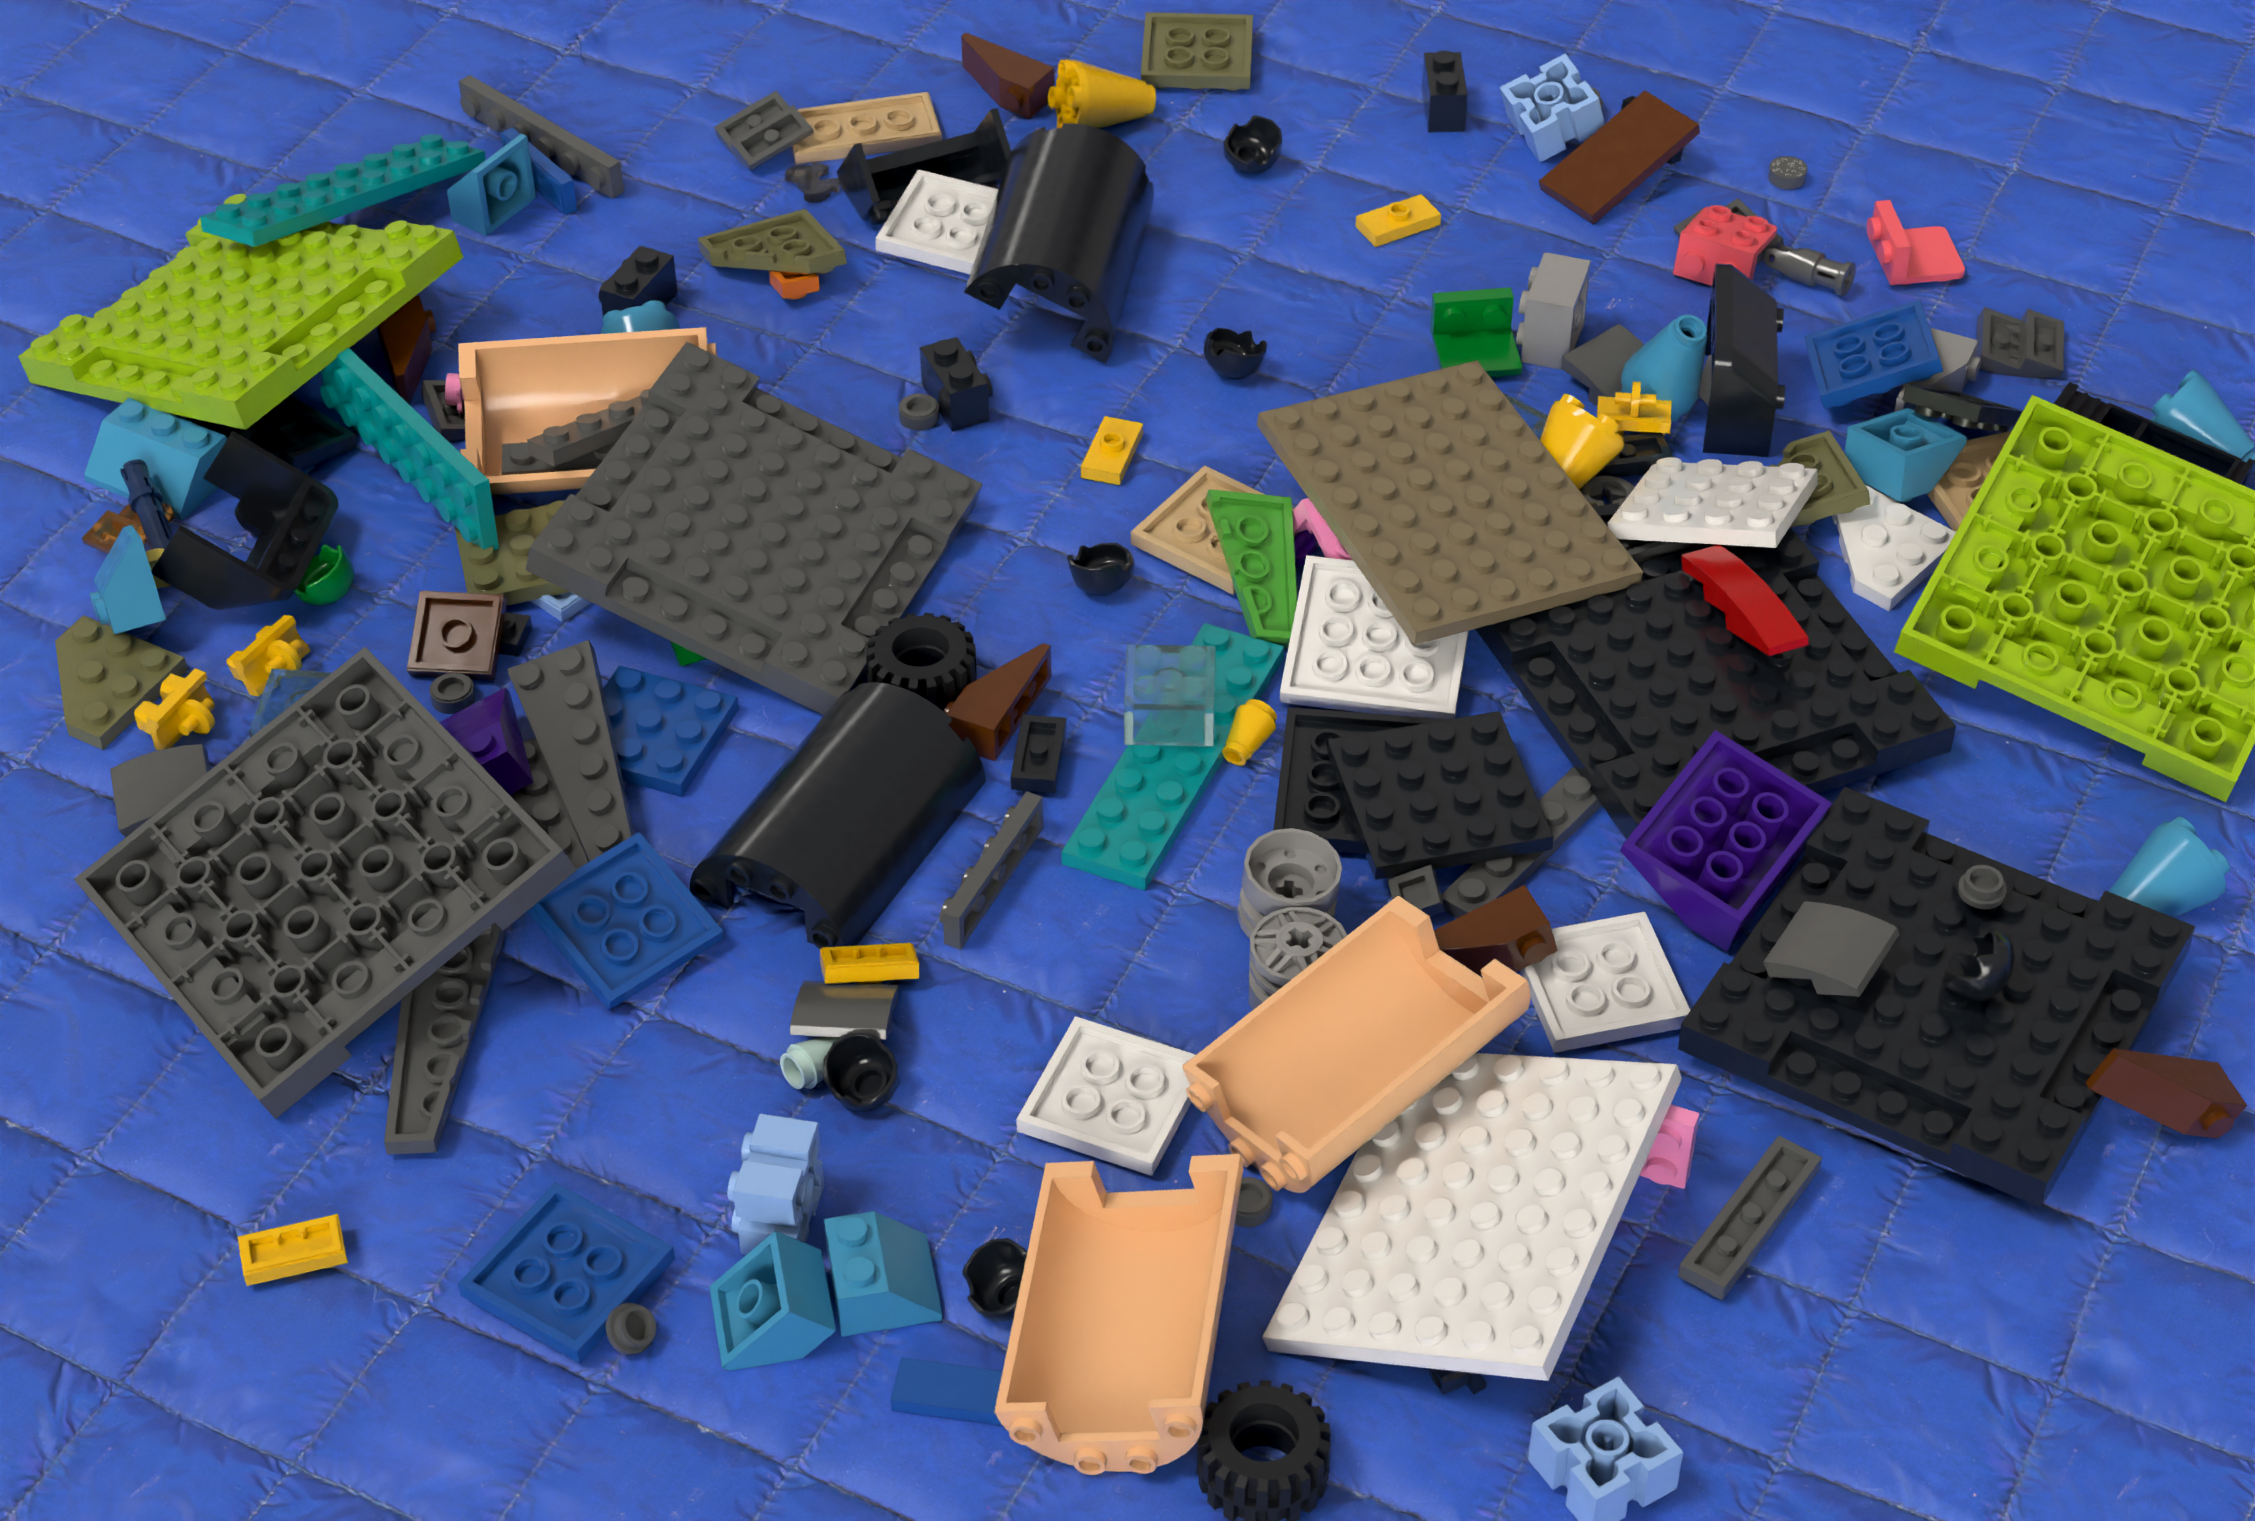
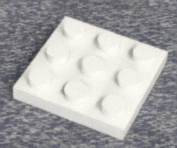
[875,169,998,275]
[1519,912,1690,1053]
[1016,1016,1195,1176]

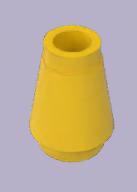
[1222,699,1277,766]

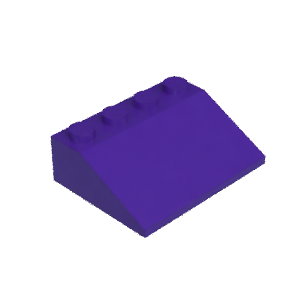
[1620,730,1832,952]

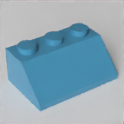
[84,397,227,521]

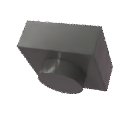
[1388,865,1445,917]

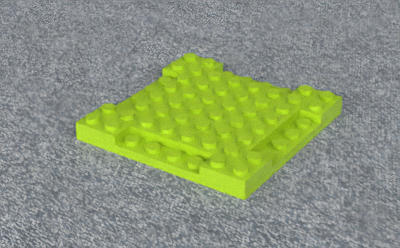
[18,194,464,430]
[1894,395,2255,803]

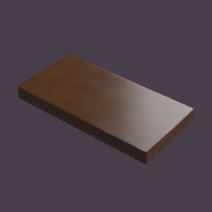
[1539,90,1700,224]

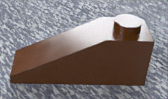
[961,32,1055,119]
[376,295,436,405]
[944,643,1051,761]
[1434,885,1558,976]
[2085,1048,2248,1138]

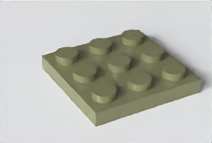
[1141,12,1253,91]
[454,500,569,606]

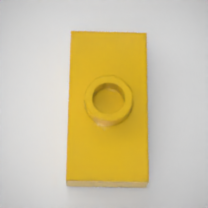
[1355,194,1441,247]
[1081,416,1143,485]
[820,943,919,984]
[238,1214,348,1286]

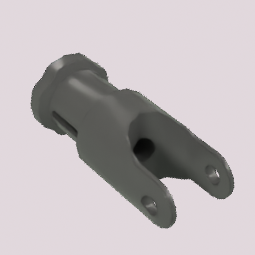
[1763,246,1856,296]

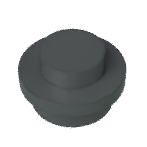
[1958,865,2007,909]
[606,1303,656,1355]

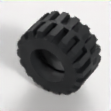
[866,613,977,711]
[1197,1380,1331,1521]

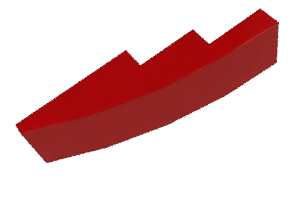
[1681,545,1809,656]

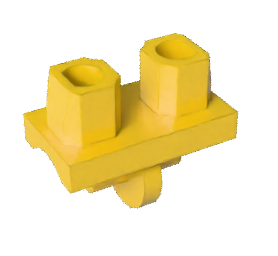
[1597,381,1672,436]
[227,615,311,697]
[134,668,215,750]

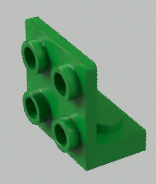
[1430,287,1522,377]

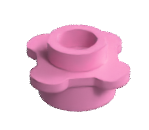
[445,373,465,414]

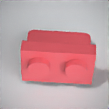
[1867,200,1965,286]
[1673,205,1777,286]

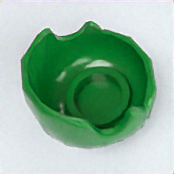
[294,545,354,606]

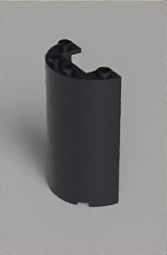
[964,123,1154,363]
[690,682,986,949]

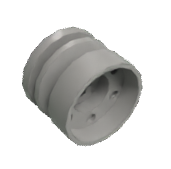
[1237,828,1342,939]
[1249,907,1347,1010]

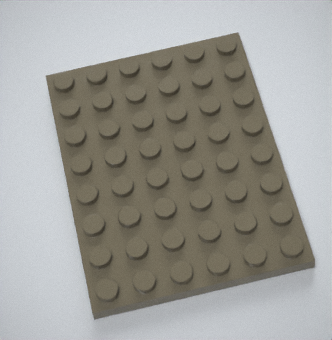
[1257,361,1643,645]

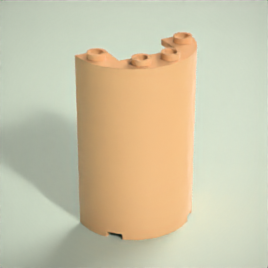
[458,327,717,495]
[1182,896,1531,1193]
[994,1154,1243,1475]

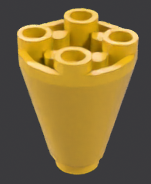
[1048,59,1156,129]
[1540,394,1624,490]

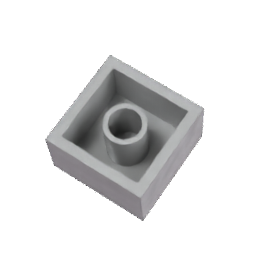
[1516,252,1591,370]

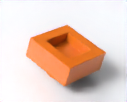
[769,270,820,299]

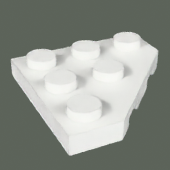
[1832,485,1956,611]

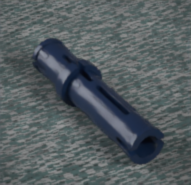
[120,459,174,550]

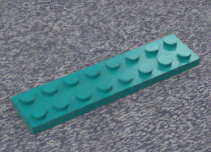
[200,134,486,247]
[320,347,499,550]
[1061,623,1284,891]

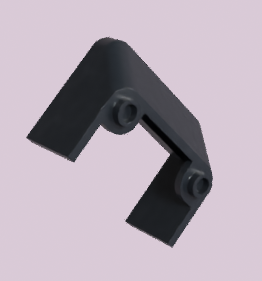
[837,108,1011,225]
[1703,263,1785,457]
[151,431,339,610]

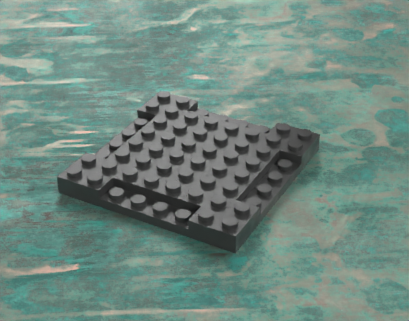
[526,342,982,715]
[74,647,576,1119]

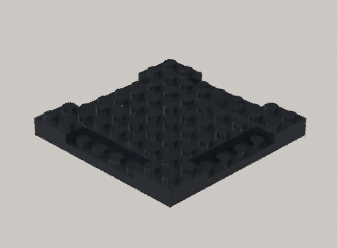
[1475,527,1956,840]
[1678,787,2195,1208]

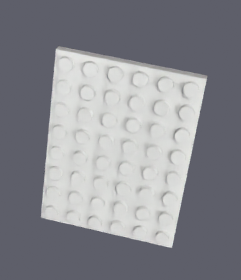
[1262,1053,1682,1381]

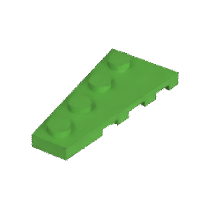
[1206,489,1297,648]

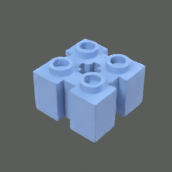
[1499,54,1605,163]
[727,1114,824,1255]
[1528,1376,1683,1521]

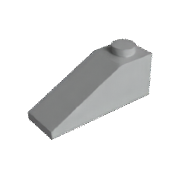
[1895,328,1981,416]

